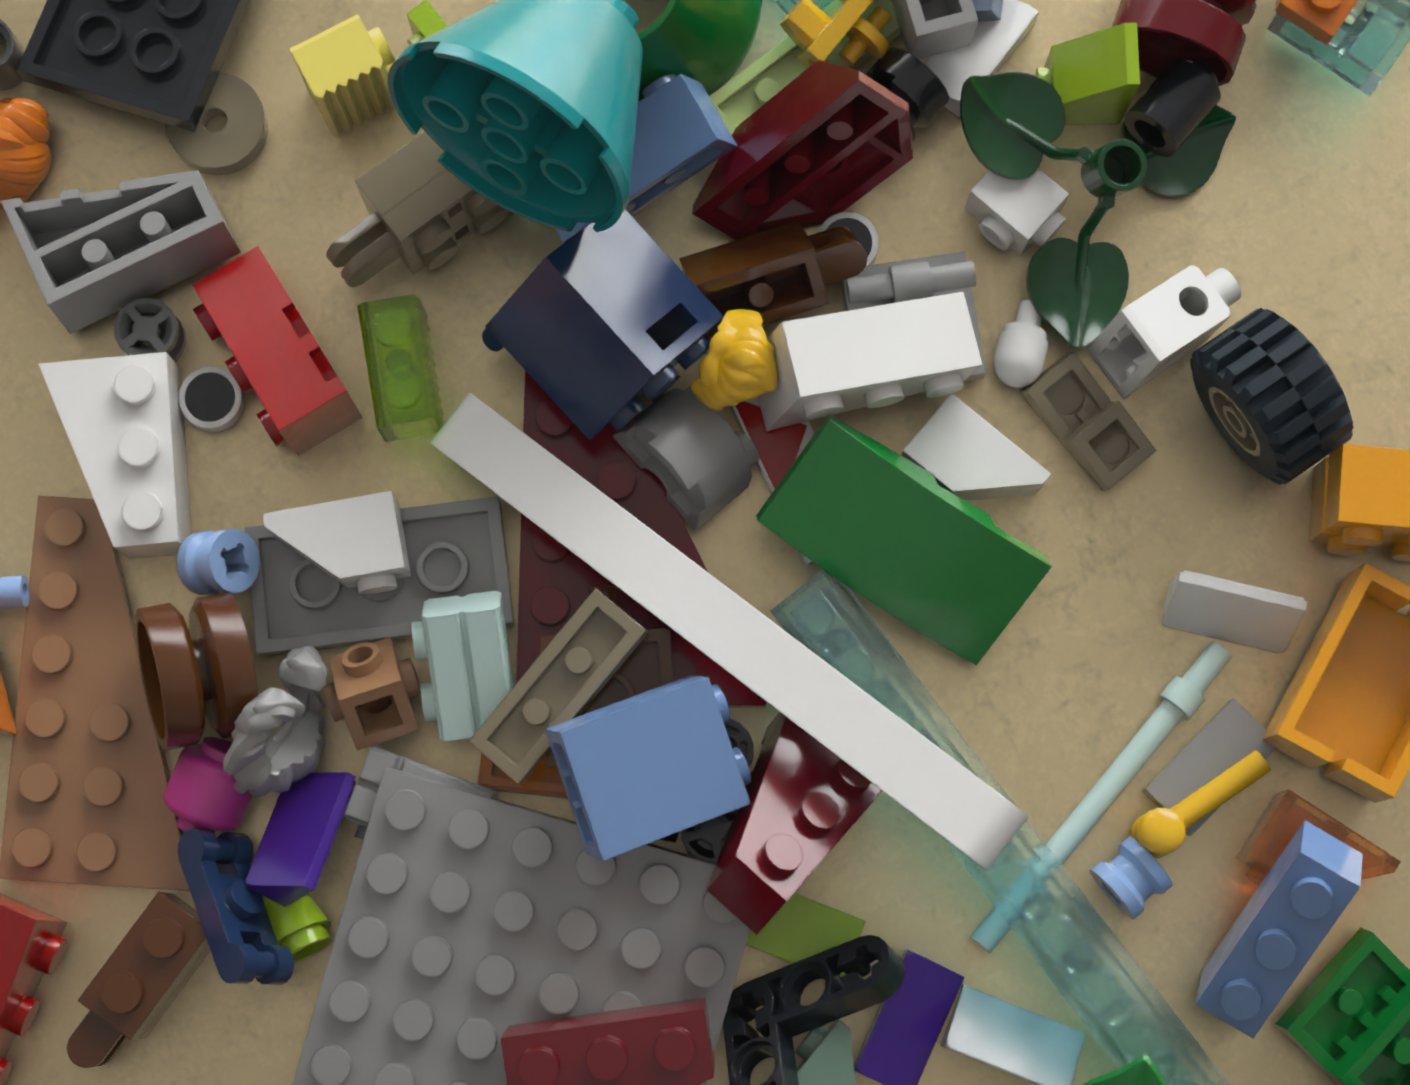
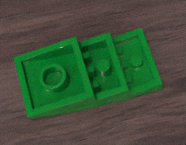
[756,414,1052,666]
[1275,927,1410,1085]

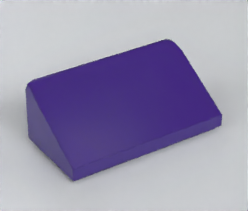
[246,772,356,907]
[854,949,964,1085]

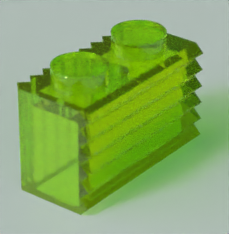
[357,294,444,441]

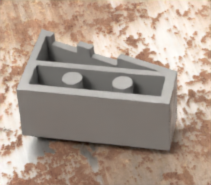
[1,170,241,334]

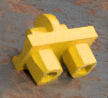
[780,0,892,68]

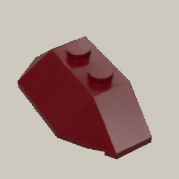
[692,60,913,240]

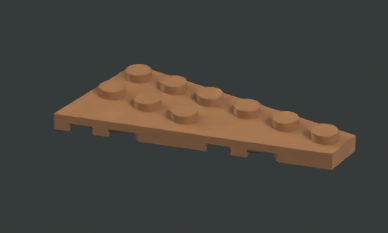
[0,496,190,891]

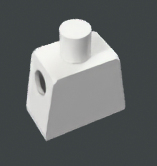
[1087,265,1241,399]

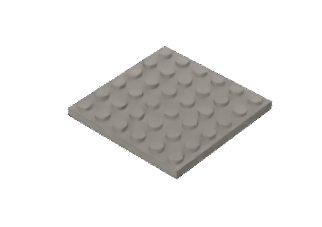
[292,767,750,1085]

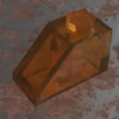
[1235,789,1401,886]

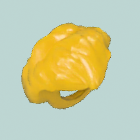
[691,309,778,412]

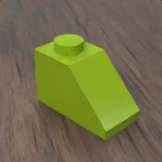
[1035,23,1140,125]

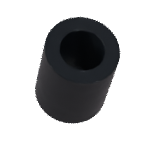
[1124,58,1221,157]

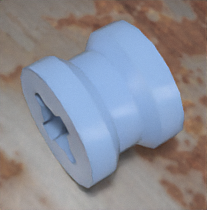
[176,529,260,595]
[1090,836,1173,920]

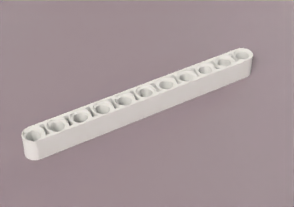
[429,392,1029,871]

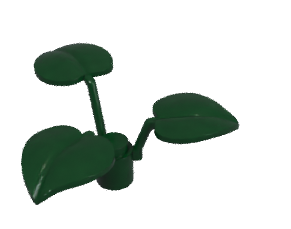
[960,72,1236,348]

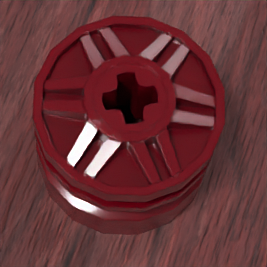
[1112,0,1257,86]

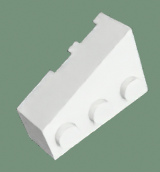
[758,292,982,431]
[38,352,192,559]

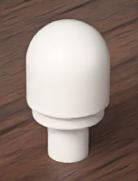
[993,300,1049,388]

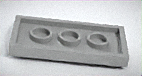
[244,496,515,657]

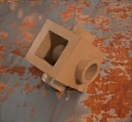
[324,637,421,751]

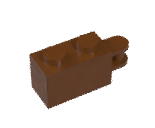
[679,220,867,341]
[67,891,211,1068]

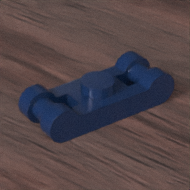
[177,829,294,985]

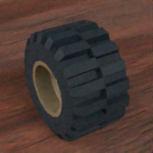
[1190,308,1354,485]

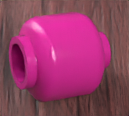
[163,737,253,833]

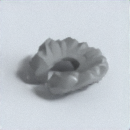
[223,646,327,797]

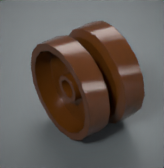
[135,592,258,751]

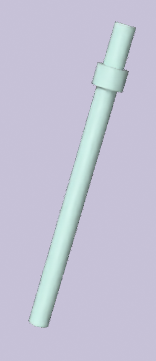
[970,641,1232,953]

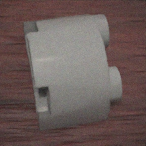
[612,384,759,531]

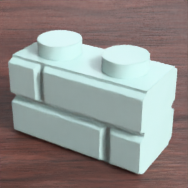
[412,591,514,741]

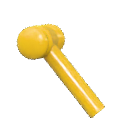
[1130,750,1271,858]

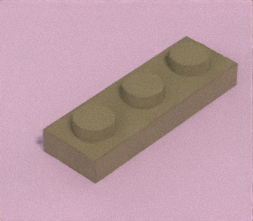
[468,588,649,784]

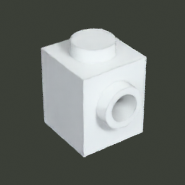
[964,168,1069,256]

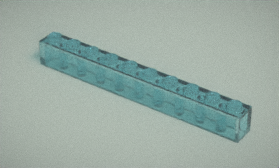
[770,571,1230,1085]

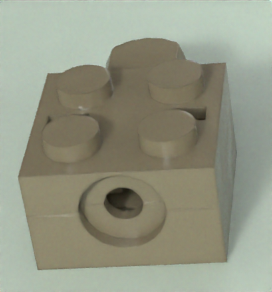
[326,131,509,287]

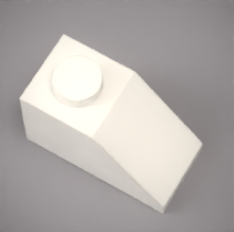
[901,393,1051,501]
[263,491,411,595]

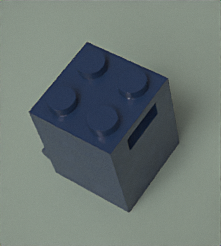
[482,209,724,440]

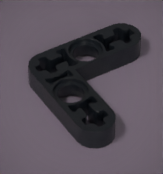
[723,935,905,1085]

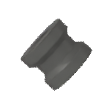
[114,298,186,363]

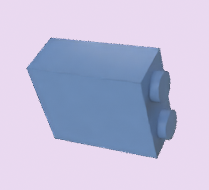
[545,675,751,861]

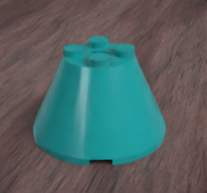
[387,0,643,232]

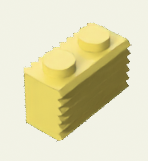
[289,14,395,138]

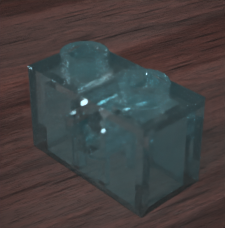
[1267,0,1410,97]

